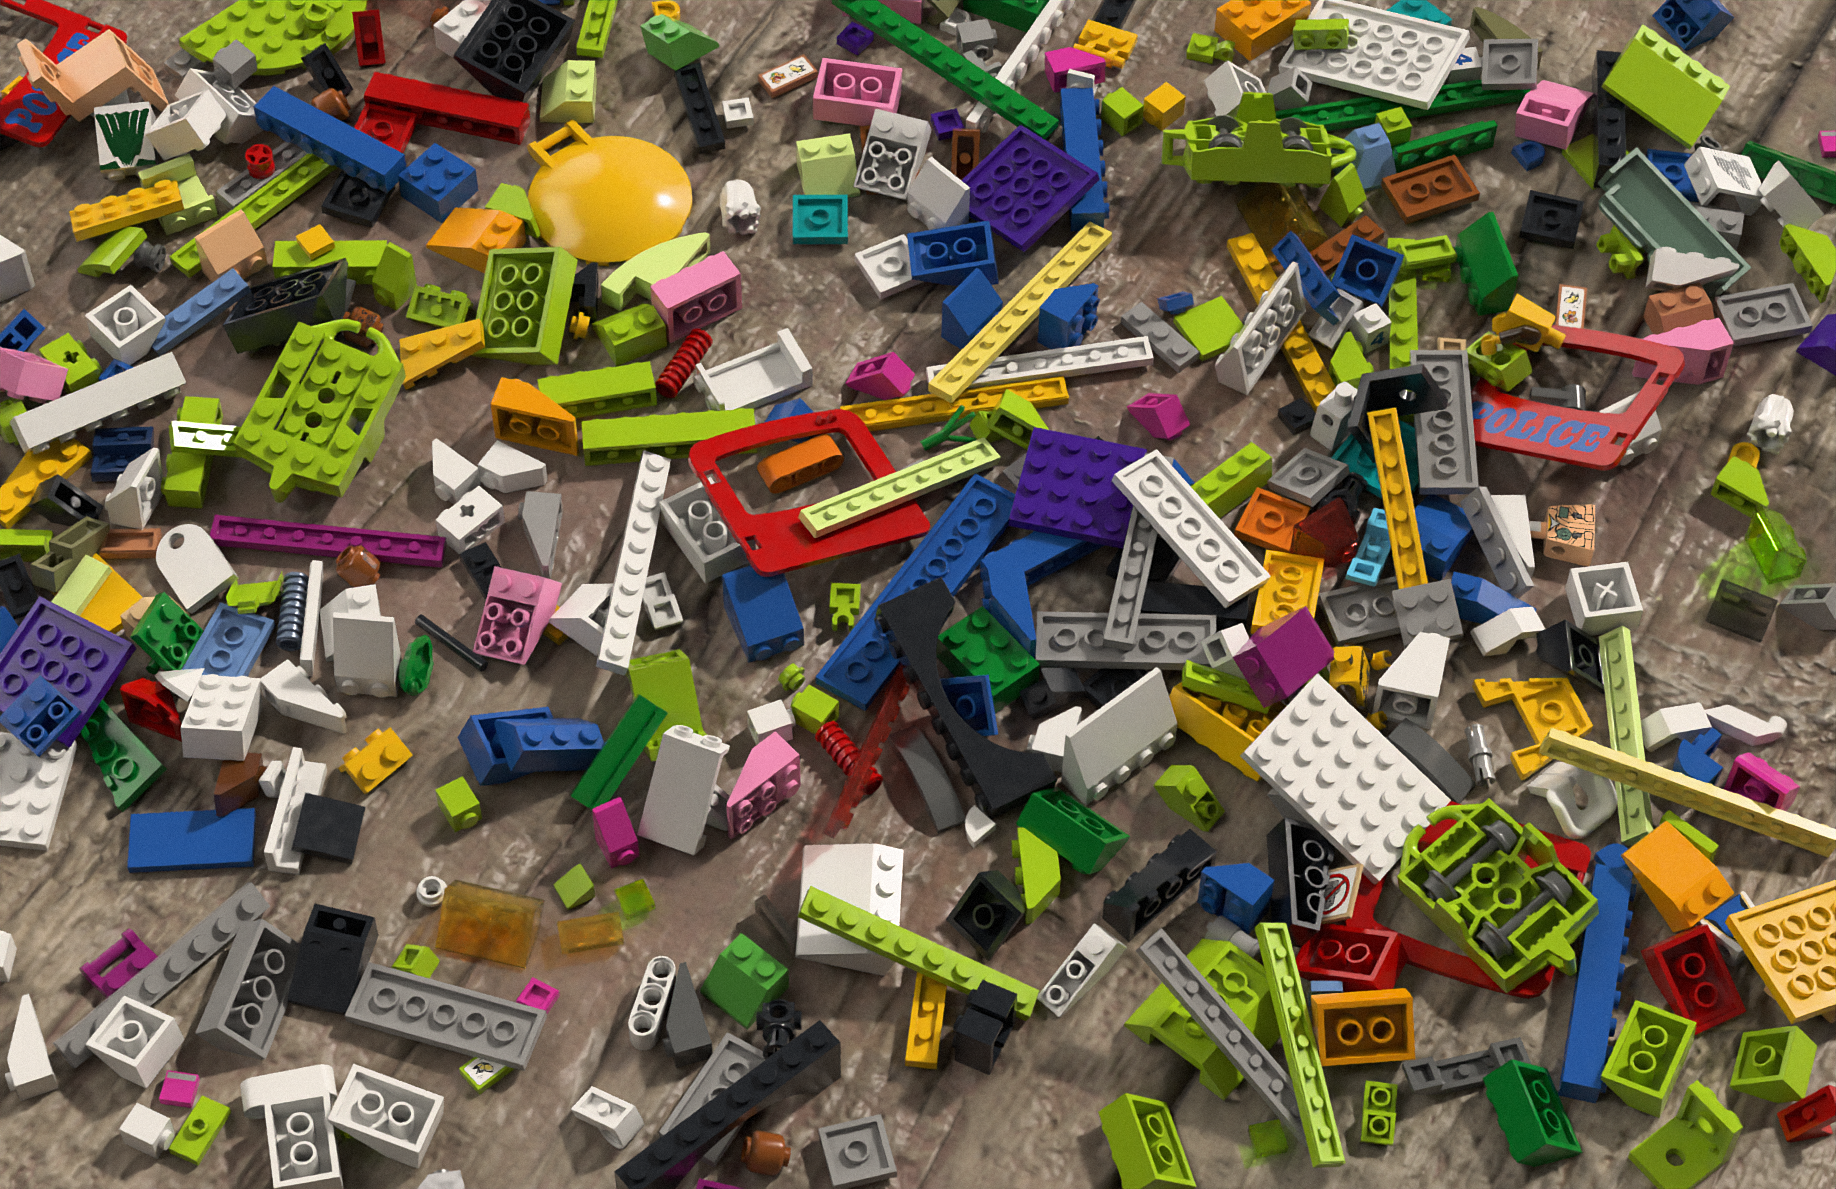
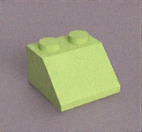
[540,60,597,123]
[796,133,860,198]

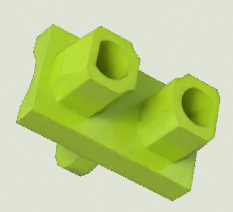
[1596,225,1645,279]

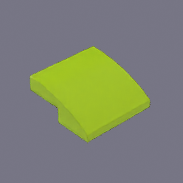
[77,227,147,278]

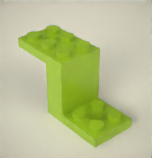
[625,649,707,762]

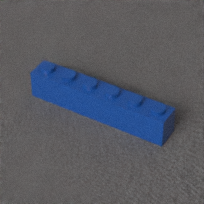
[253,86,407,193]
[1060,88,1109,231]

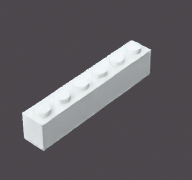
[10,352,186,454]

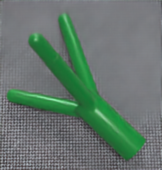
[920,405,977,451]

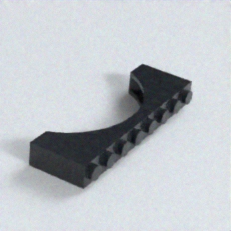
[874,577,1057,819]
[614,1020,841,1189]

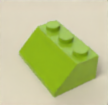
[1601,1000,1697,1118]
[1098,1093,1197,1189]

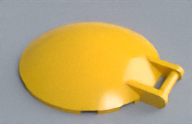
[527,119,692,266]

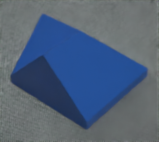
[940,674,998,736]

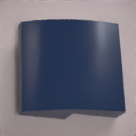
[91,426,154,482]

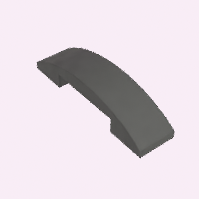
[887,725,966,834]
[1402,1037,1531,1095]

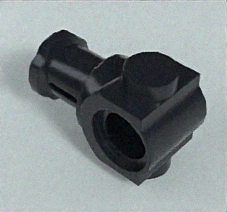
[1317,472,1368,532]
[756,999,802,1060]

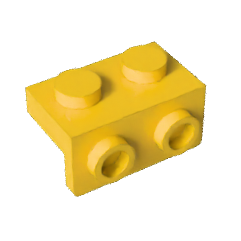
[338,727,413,794]

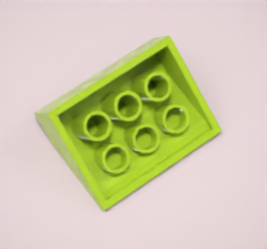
[1601,24,1730,150]
[471,247,578,365]

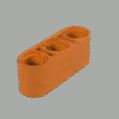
[757,434,844,494]

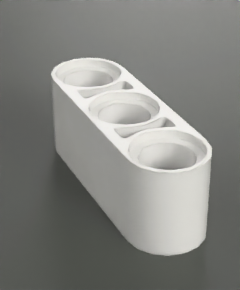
[628,956,677,1050]
[240,1064,337,1119]

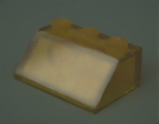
[1236,182,1328,266]
[435,879,545,969]

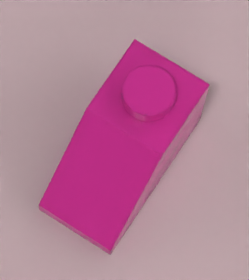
[1045,47,1106,93]
[845,352,915,400]
[1127,393,1190,440]
[592,797,639,869]

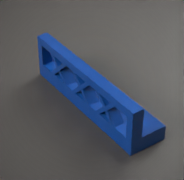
[1271,231,1341,326]

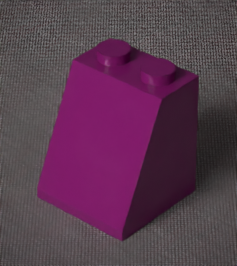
[1232,606,1335,708]

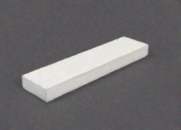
[300,560,324,676]

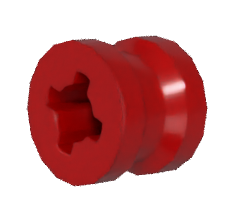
[245,144,275,179]

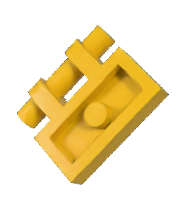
[1073,19,1138,69]

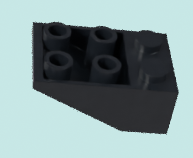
[287,903,379,1016]

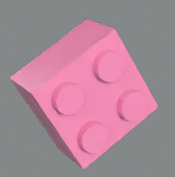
[0,347,68,404]

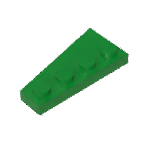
[81,699,167,812]

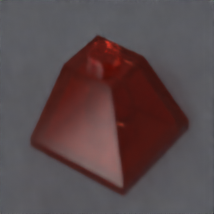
[1289,497,1359,568]

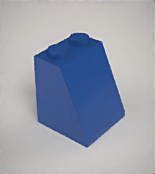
[722,565,804,663]

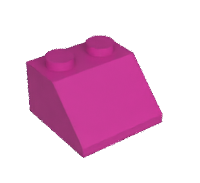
[1724,752,1800,812]

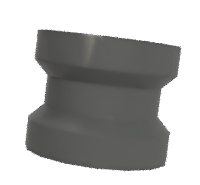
[134,241,166,272]

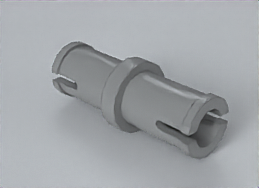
[1464,724,1496,787]

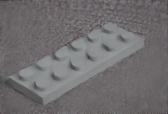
[1409,350,1479,494]
[1036,611,1216,670]
[345,962,547,1071]

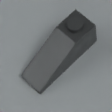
[662,962,713,1068]

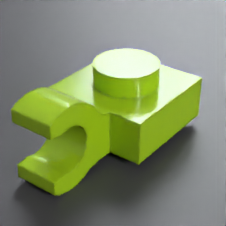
[1186,33,1235,64]

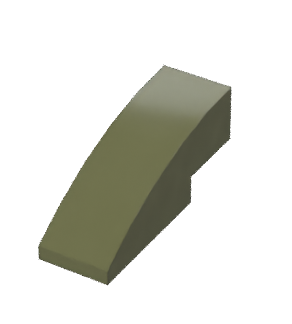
[1470,6,1543,69]
[30,516,110,592]

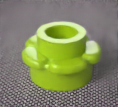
[778,663,805,691]

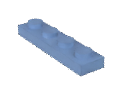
[151,268,251,357]

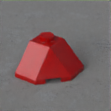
[120,678,182,742]

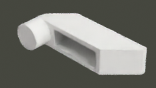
[1704,705,1787,746]

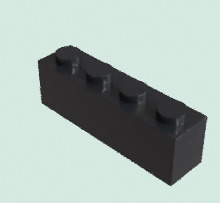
[1140,581,1249,633]

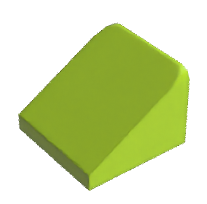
[969,411,1005,443]
[553,863,595,910]
[391,944,439,978]

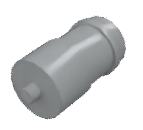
[1205,915,1261,962]

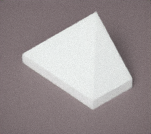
[155,668,205,702]

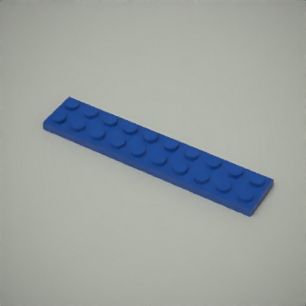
[815,473,1016,711]

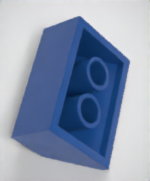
[494,718,604,772]

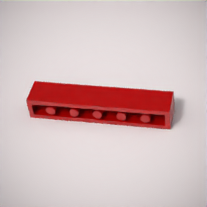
[364,72,531,145]

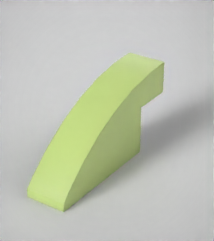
[601,232,711,312]

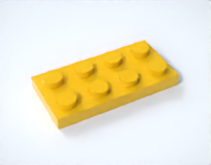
[69,180,185,242]
[1251,550,1324,634]

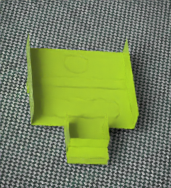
[226,571,283,614]

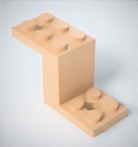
[17,29,169,122]

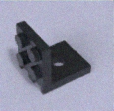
[1348,364,1448,463]

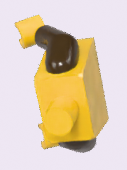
[1481,294,1566,355]
[1329,643,1392,731]

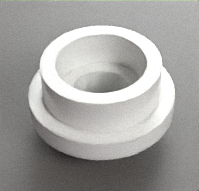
[416,876,448,907]

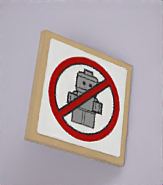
[1321,863,1364,924]

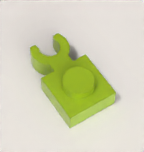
[829,582,861,632]

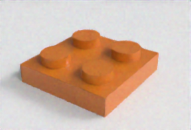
[1234,487,1311,553]

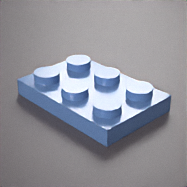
[182,602,275,677]

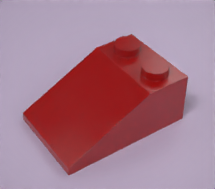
[1295,923,1408,993]
[1640,924,1746,1035]

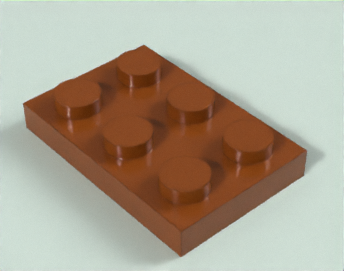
[1381,155,1480,224]

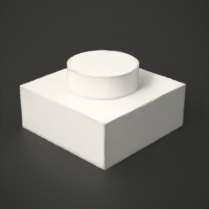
[722,97,754,129]

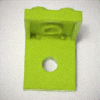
[1628,1080,1743,1189]

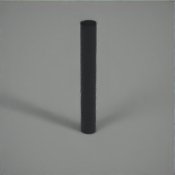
[415,614,488,672]

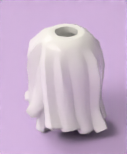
[720,179,761,235]
[1747,394,1794,455]

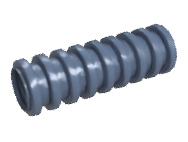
[276,572,309,651]

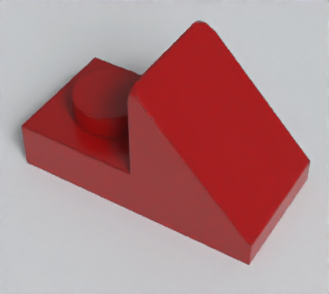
[352,9,386,66]
[1777,1085,1836,1143]

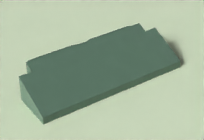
[1598,147,1752,303]

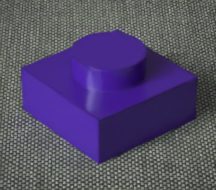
[836,21,874,56]
[931,108,964,141]

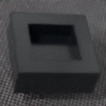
[1277,397,1316,435]

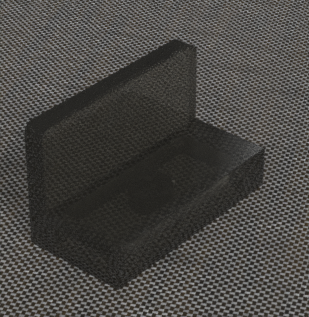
[1706,579,1778,643]
[736,894,797,965]

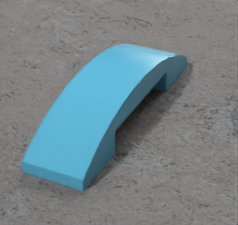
[1345,508,1391,587]

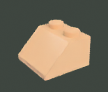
[195,209,268,283]

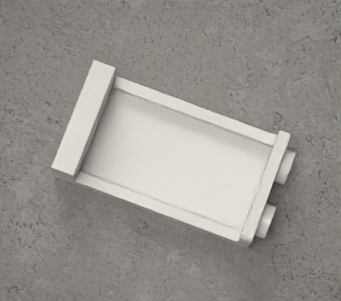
[693,328,813,411]
[637,725,730,855]

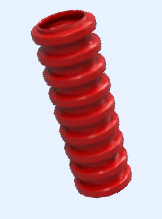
[655,328,713,398]
[815,721,883,795]

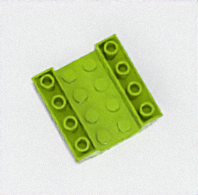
[1124,939,1281,1101]

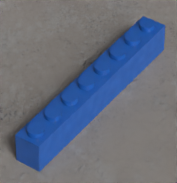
[980,459,1194,586]
[1558,864,1637,1104]

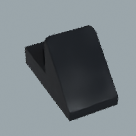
[300,43,353,95]
[570,262,599,324]
[1019,668,1087,720]

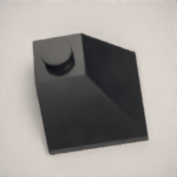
[1536,619,1605,694]
[946,870,1025,961]

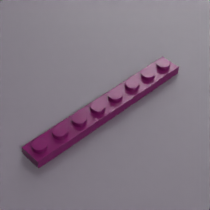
[210,515,447,568]

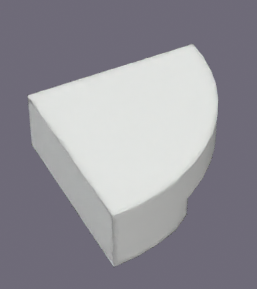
[965,805,996,848]

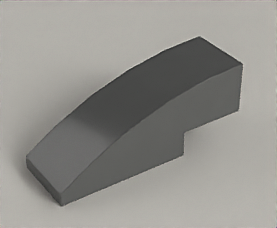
[1387,718,1476,804]

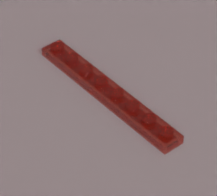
[823,662,910,839]

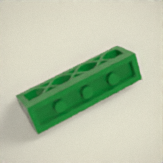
[1391,120,1498,173]
[1742,141,1836,204]
[570,694,668,810]

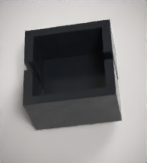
[952,979,1017,1075]

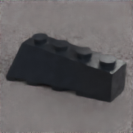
[1266,817,1334,948]
[1102,829,1217,942]

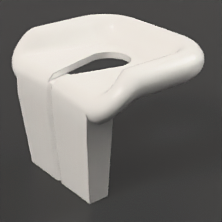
[1527,762,1618,839]

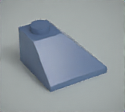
[1331,123,1397,192]

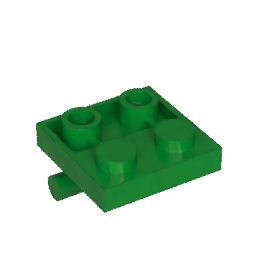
[130,592,204,674]

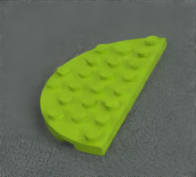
[179,0,368,75]

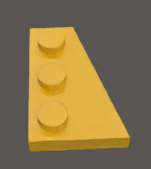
[399,318,485,390]

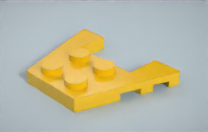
[1472,678,1593,781]

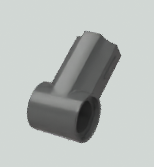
[1529,384,1586,411]

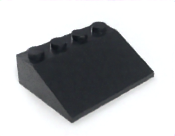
[453,0,575,103]
[223,258,348,354]

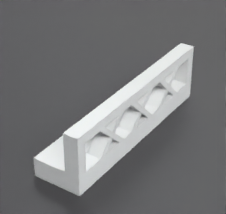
[264,747,327,875]

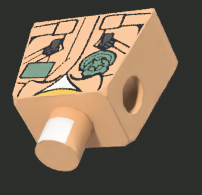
[1529,504,1595,566]

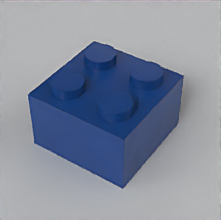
[398,143,479,223]

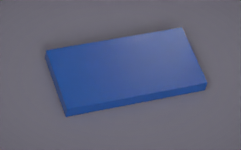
[127,808,256,873]

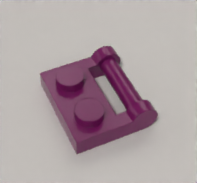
[79,928,158,998]

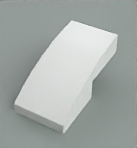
[642,572,683,630]

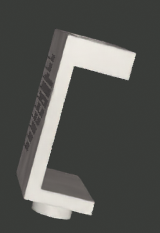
[1684,147,1764,216]

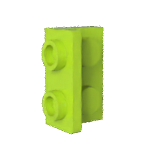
[1293,19,1350,50]
[406,284,474,328]

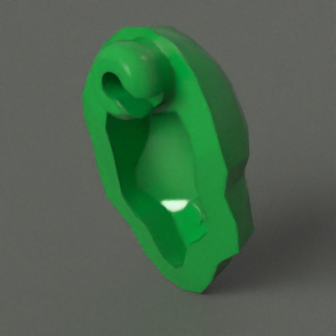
[398,635,434,696]

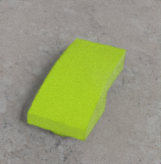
[1360,1080,1398,1146]

